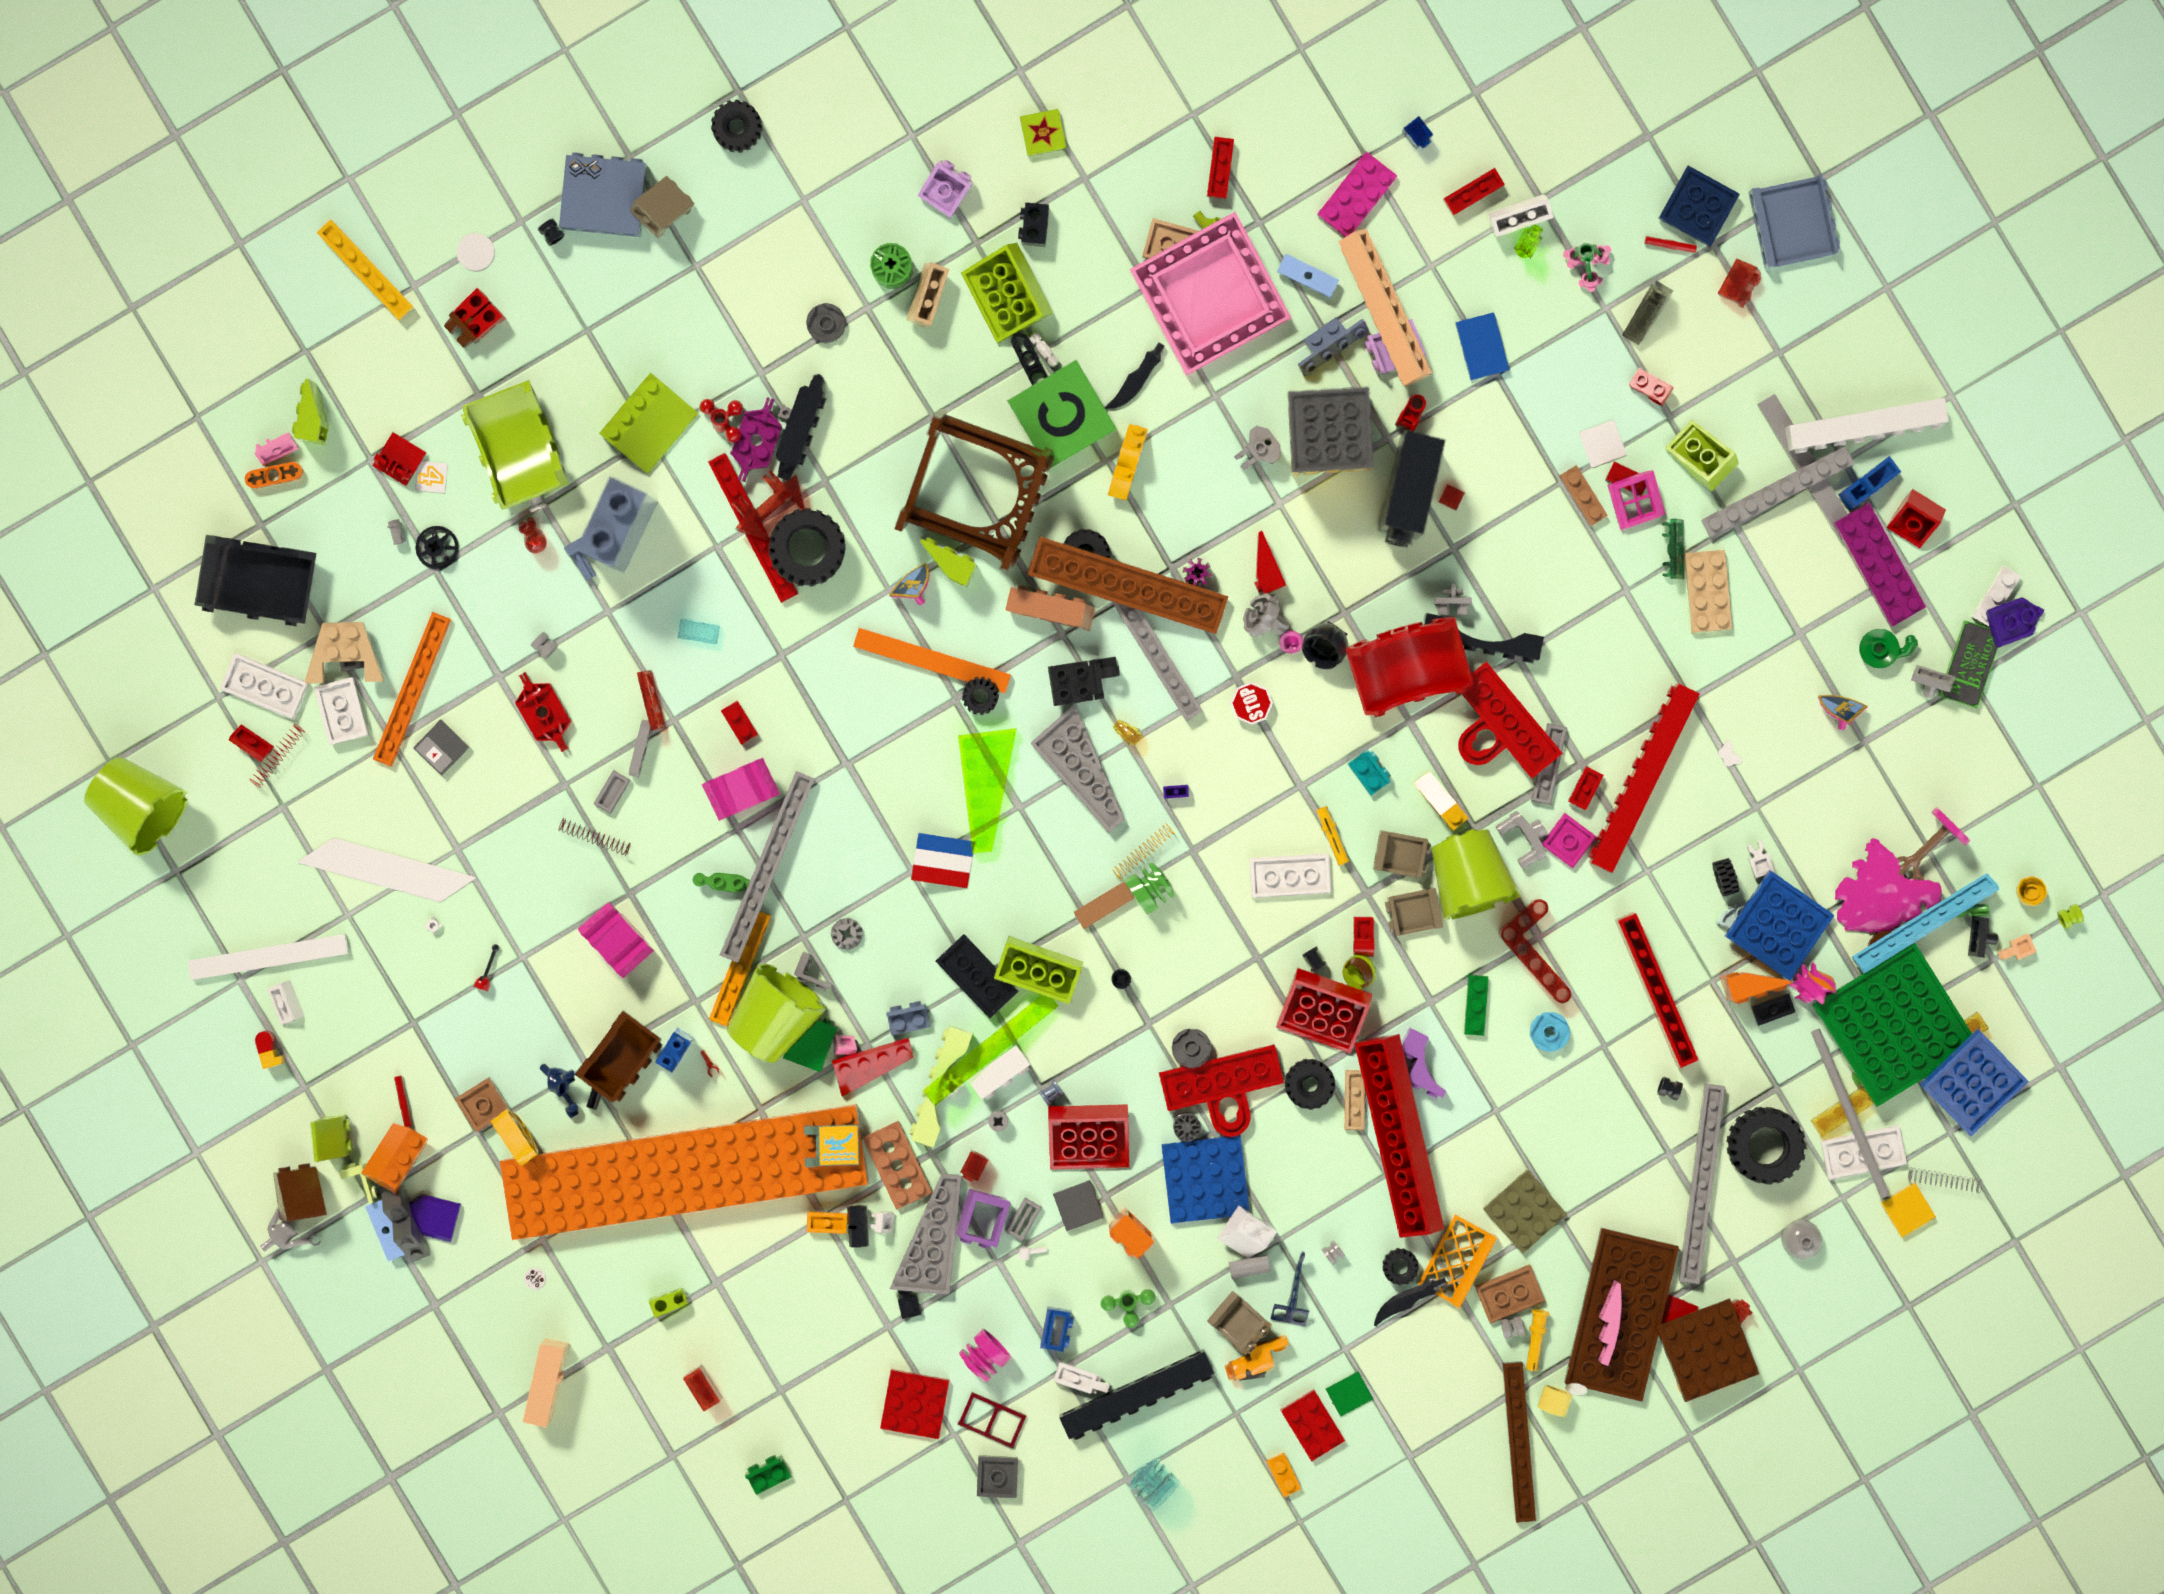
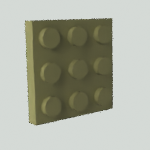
[1483,1169,1567,1254]

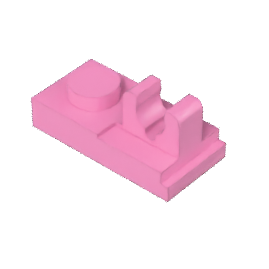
[254,432,299,466]

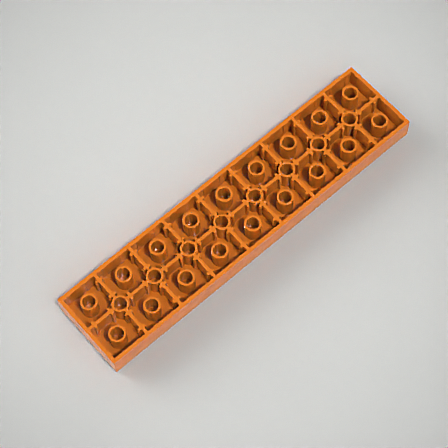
[500,1104,869,1240]

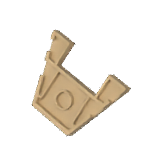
[305,622,384,684]

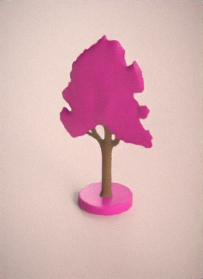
[1834,807,1971,933]

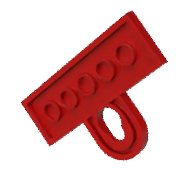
[1458,661,1563,779]
[1158,1044,1284,1137]

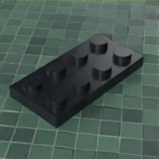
[935,934,1019,1019]

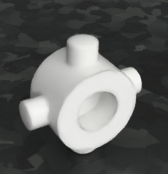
[424,917,442,934]

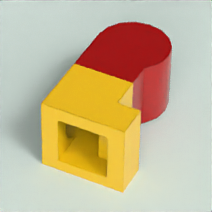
[255,1030,286,1069]

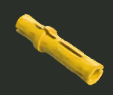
[1315,806,1350,866]

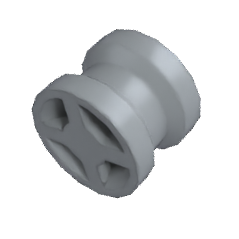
[988,1110,1008,1132]
[1321,1240,1345,1265]

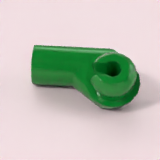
[1897,635,1918,659]

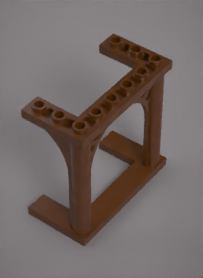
[894,409,1055,571]

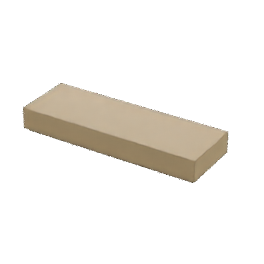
[1344,1070,1365,1130]

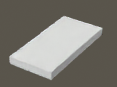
[220,652,309,720]
[1249,853,1331,898]
[1820,1125,1907,1180]

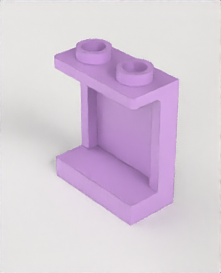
[1364,319,1426,375]

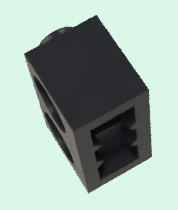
[1018,202,1049,247]

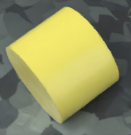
[1537,1385,1573,1417]

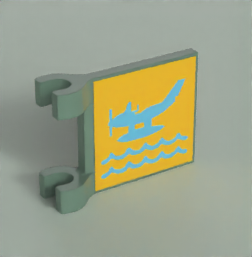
[804,1124,859,1167]

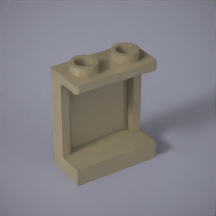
[630,175,695,239]
[1373,830,1431,878]
[1385,888,1443,937]
[1207,1291,1272,1355]

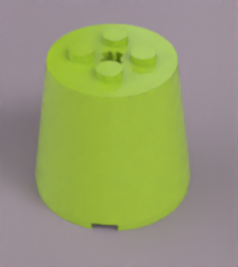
[84,757,188,856]
[1431,829,1521,921]
[727,963,825,1063]

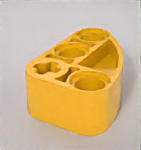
[491,1109,538,1166]

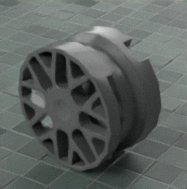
[1173,1112,1201,1141]

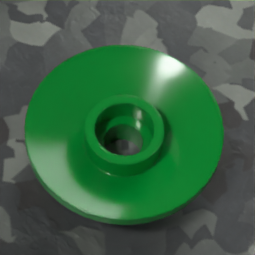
[1859,629,1900,669]

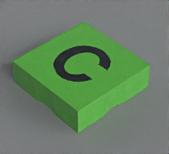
[1006,360,1116,468]

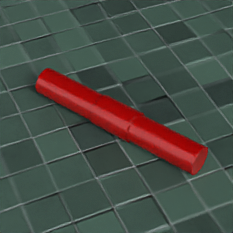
[1644,236,1697,253]
[394,1075,412,1127]

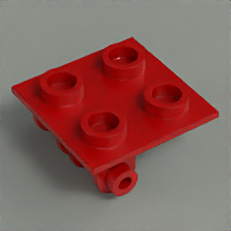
[372,432,427,486]

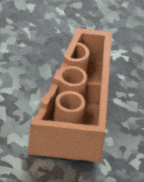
[1005,585,1095,631]

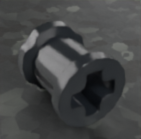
[1302,946,1327,972]

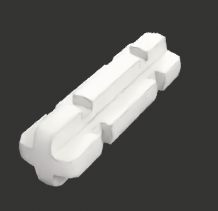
[1029,332,1059,368]

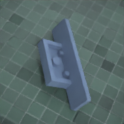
[1298,317,1369,376]

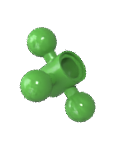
[1100,1289,1156,1328]

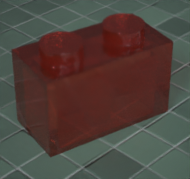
[682,1364,723,1412]

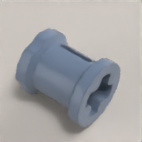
[1038,1080,1065,1106]

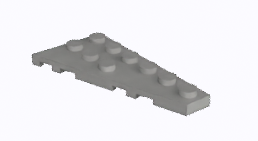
[1030,704,1124,833]
[889,1173,962,1295]

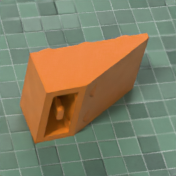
[1720,971,1791,1004]

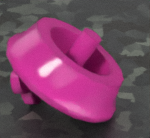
[1279,631,1303,654]

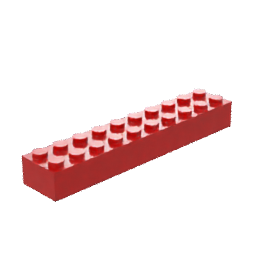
[1354,1034,1445,1238]

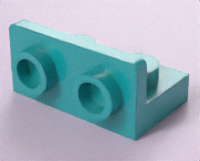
[1347,750,1391,796]

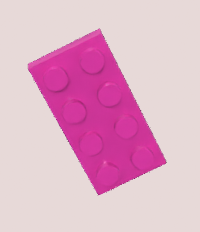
[1317,151,1398,237]

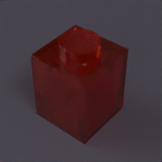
[960,1149,989,1182]

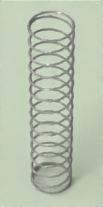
[1908,1167,1983,1193]

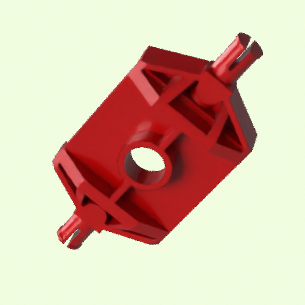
[515,672,572,752]

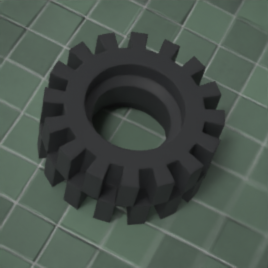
[962,677,999,715]
[1712,858,1740,897]
[1382,1248,1419,1286]

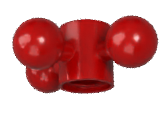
[699,399,743,443]

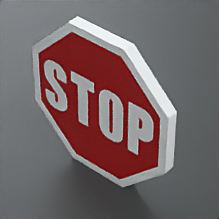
[1230,682,1273,725]

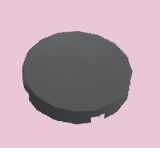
[806,303,846,343]
[1172,1028,1211,1068]

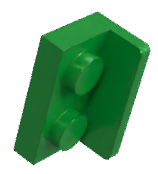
[744,1455,792,1495]

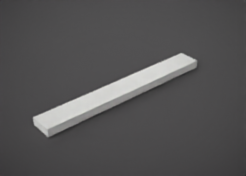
[188,934,349,980]

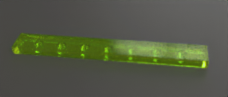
[923,995,1059,1106]

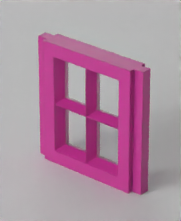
[1607,470,1665,530]

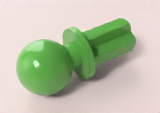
[1956,904,1990,918]

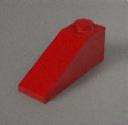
[1254,531,1286,594]

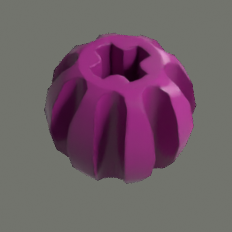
[1182,558,1212,586]

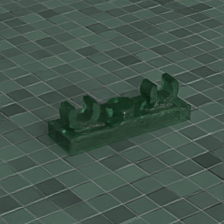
[1662,519,1685,580]

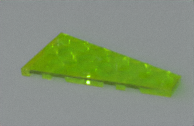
[958,728,1017,854]

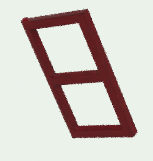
[957,1392,1027,1448]

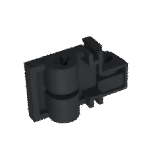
[1048,656,1120,706]

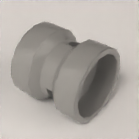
[530,632,558,660]
[1501,1316,1525,1339]

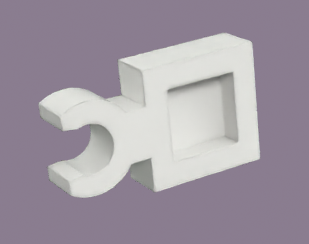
[1747,841,1775,878]

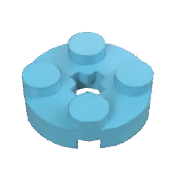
[1529,1012,1570,1052]

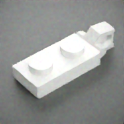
[1053,1361,1110,1394]

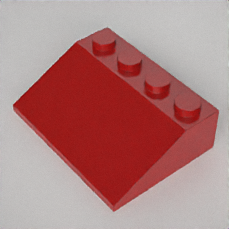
[1276,968,1372,1054]
[1048,1104,1130,1170]

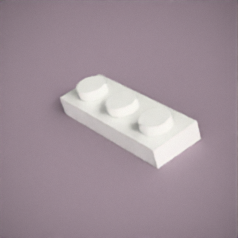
[1971,566,2021,627]

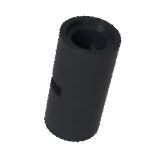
[847,1205,869,1248]

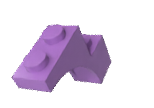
[1401,1027,1446,1099]

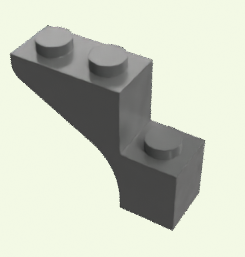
[382,1187,430,1262]

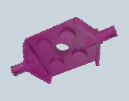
[730,397,783,482]

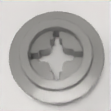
[831,918,863,950]

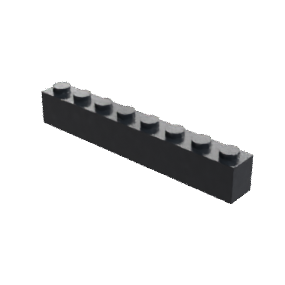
[1059,1349,1214,1440]

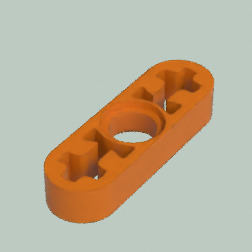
[244,462,303,489]

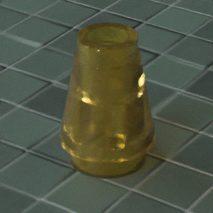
[1113,719,1143,747]

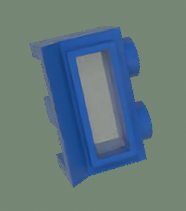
[1040,1306,1074,1352]

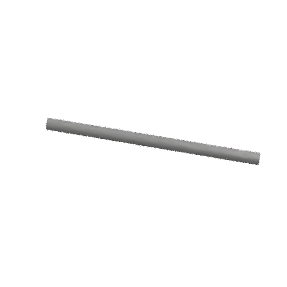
[1811,1028,1890,1198]

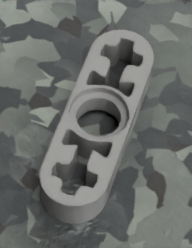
[628,720,653,778]

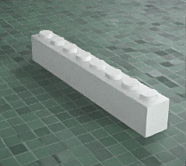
[1785,398,1949,454]

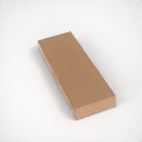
[1073,881,1134,929]

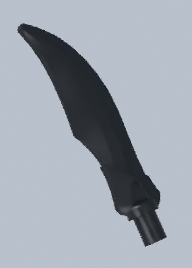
[1104,342,1165,409]
[1374,1277,1447,1327]

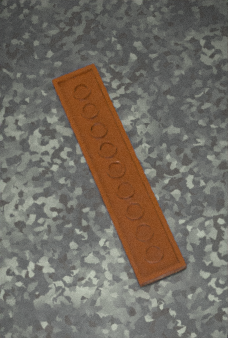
[1027,536,1229,634]

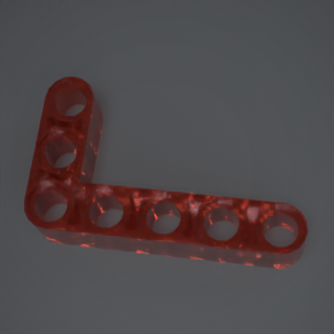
[1499,899,1571,1003]

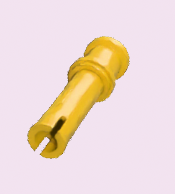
[1525,1309,1550,1371]

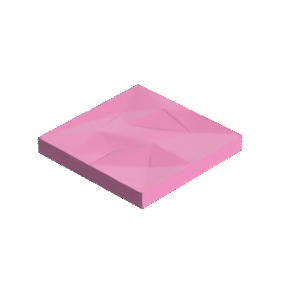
[1129,212,1291,376]

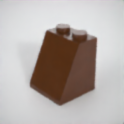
[273,1163,327,1222]

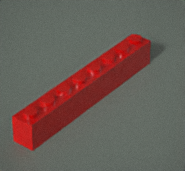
[1615,912,1699,1068]

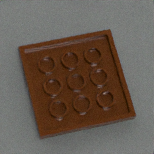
[1655,1298,1760,1402]

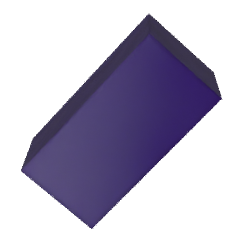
[1163,785,1189,799]

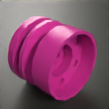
[959,1328,1012,1382]

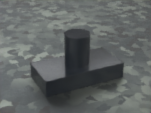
[1968,916,1999,958]

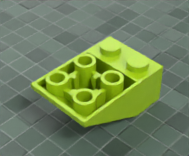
[292,378,329,446]
[920,537,977,587]

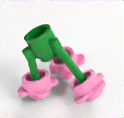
[1563,243,1611,292]

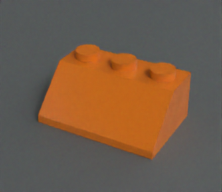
[361,1123,428,1194]

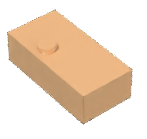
[523,1338,569,1427]

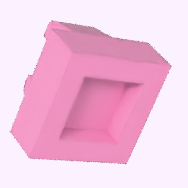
[833,1034,857,1057]

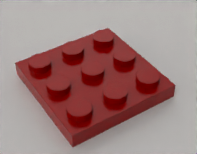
[880,1369,950,1439]

